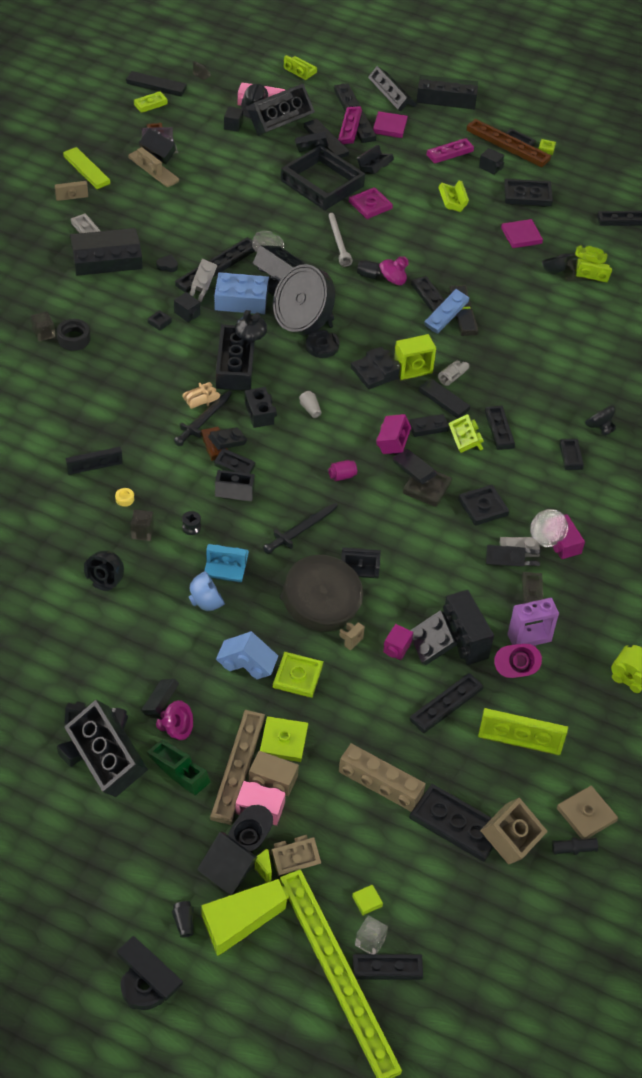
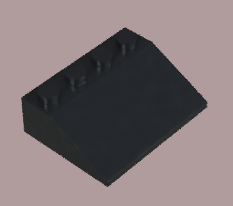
[416,75,478,110]
[70,228,142,276]

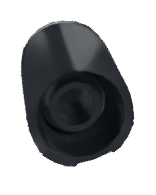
[541,253,576,274]

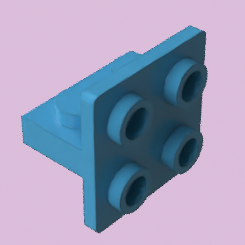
[204,544,249,582]

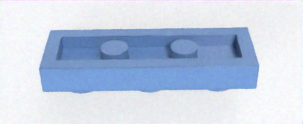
[424,289,469,334]

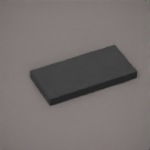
[409,784,494,862]

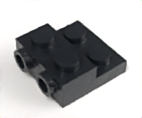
[351,346,400,390]

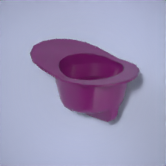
[494,643,542,678]

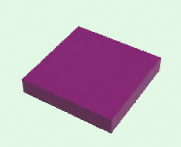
[373,111,408,138]
[349,187,393,219]
[501,219,543,248]

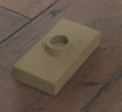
[55,181,88,201]

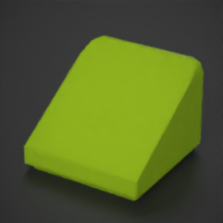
[254,849,272,883]

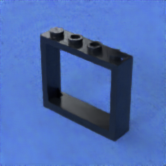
[281,145,365,210]

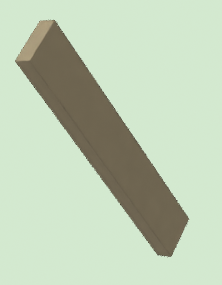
[210,710,265,825]

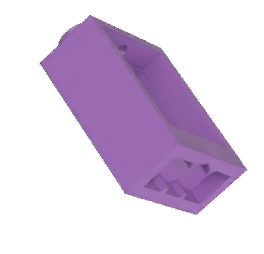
[508,598,559,646]

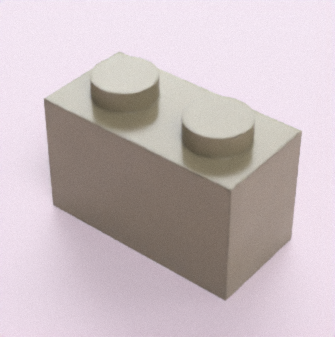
[249,751,299,797]

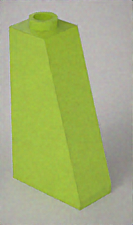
[201,879,289,956]

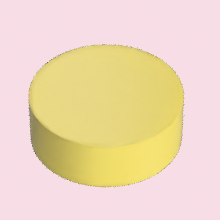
[115,488,134,507]

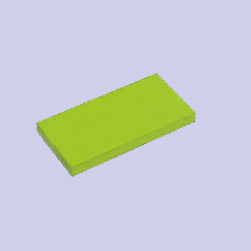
[478,708,568,755]

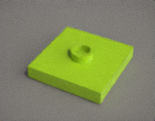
[273,652,324,698]
[260,716,308,762]

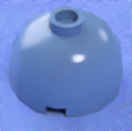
[188,571,225,611]

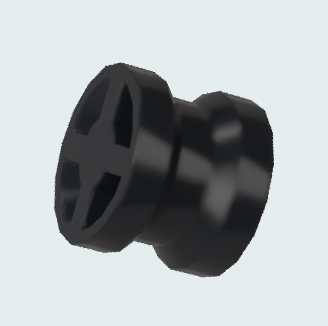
[182,511,201,535]

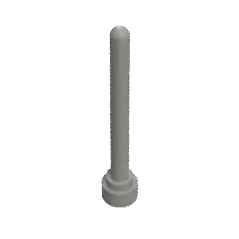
[328,213,353,267]

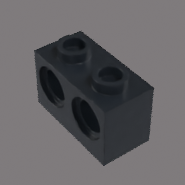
[245,387,277,428]

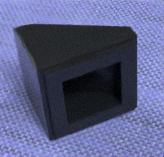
[57,741,83,767]

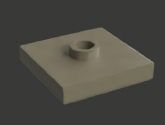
[557,786,618,839]

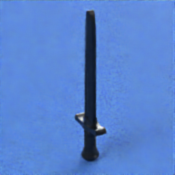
[174,390,232,446]
[263,503,338,554]

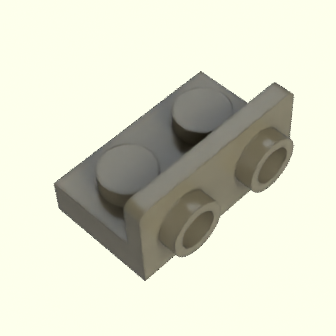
[269,835,321,876]

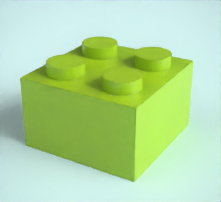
[394,334,436,380]

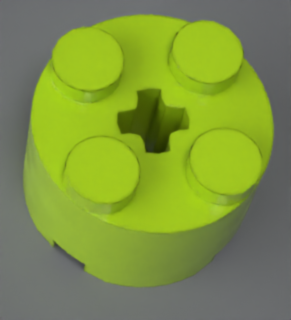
[611,645,642,693]

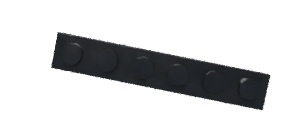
[334,83,376,143]

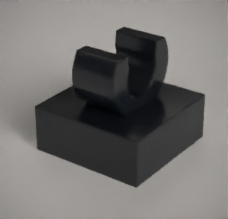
[64,701,87,725]

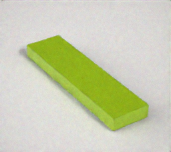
[63,147,110,189]

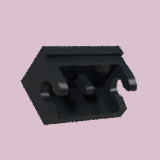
[340,547,381,579]

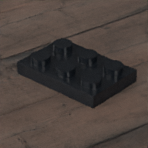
[504,179,553,206]

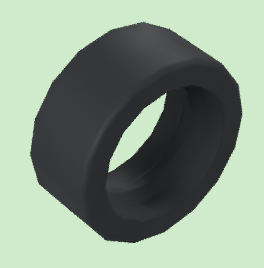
[57,319,90,351]

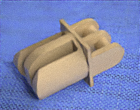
[182,382,220,409]

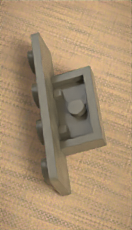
[128,147,179,187]

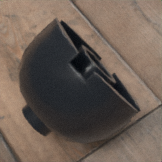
[84,551,124,591]

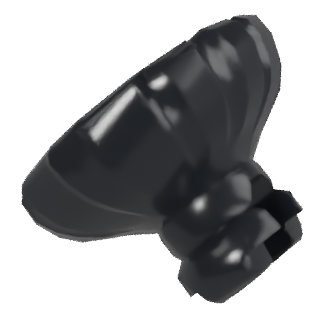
[235,310,267,341]
[584,405,616,436]

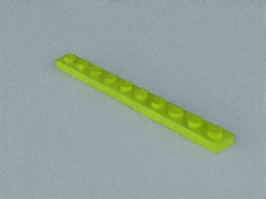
[280,869,402,1078]

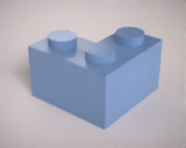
[216,631,278,679]

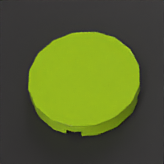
[575,245,608,263]

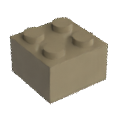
[480,797,548,865]

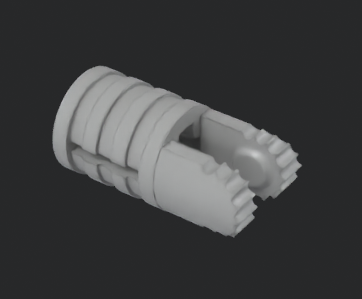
[438,360,469,386]

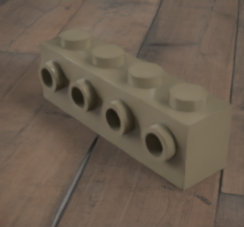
[339,743,426,812]

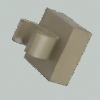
[339,622,365,651]

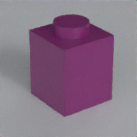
[383,624,413,660]

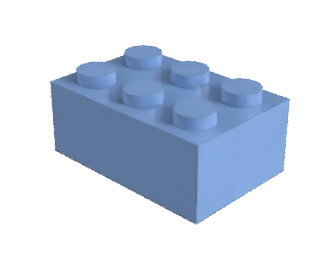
[215,272,269,314]

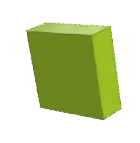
[539,139,556,155]
[352,885,383,916]

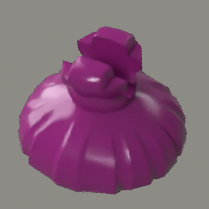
[379,256,409,286]
[156,700,193,741]

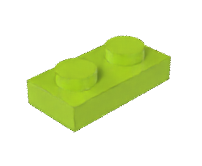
[134,91,168,113]

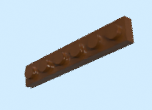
[466,119,551,167]

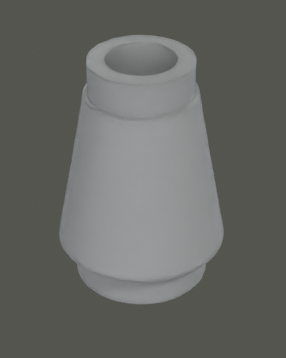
[299,391,322,418]

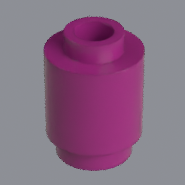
[328,460,357,481]

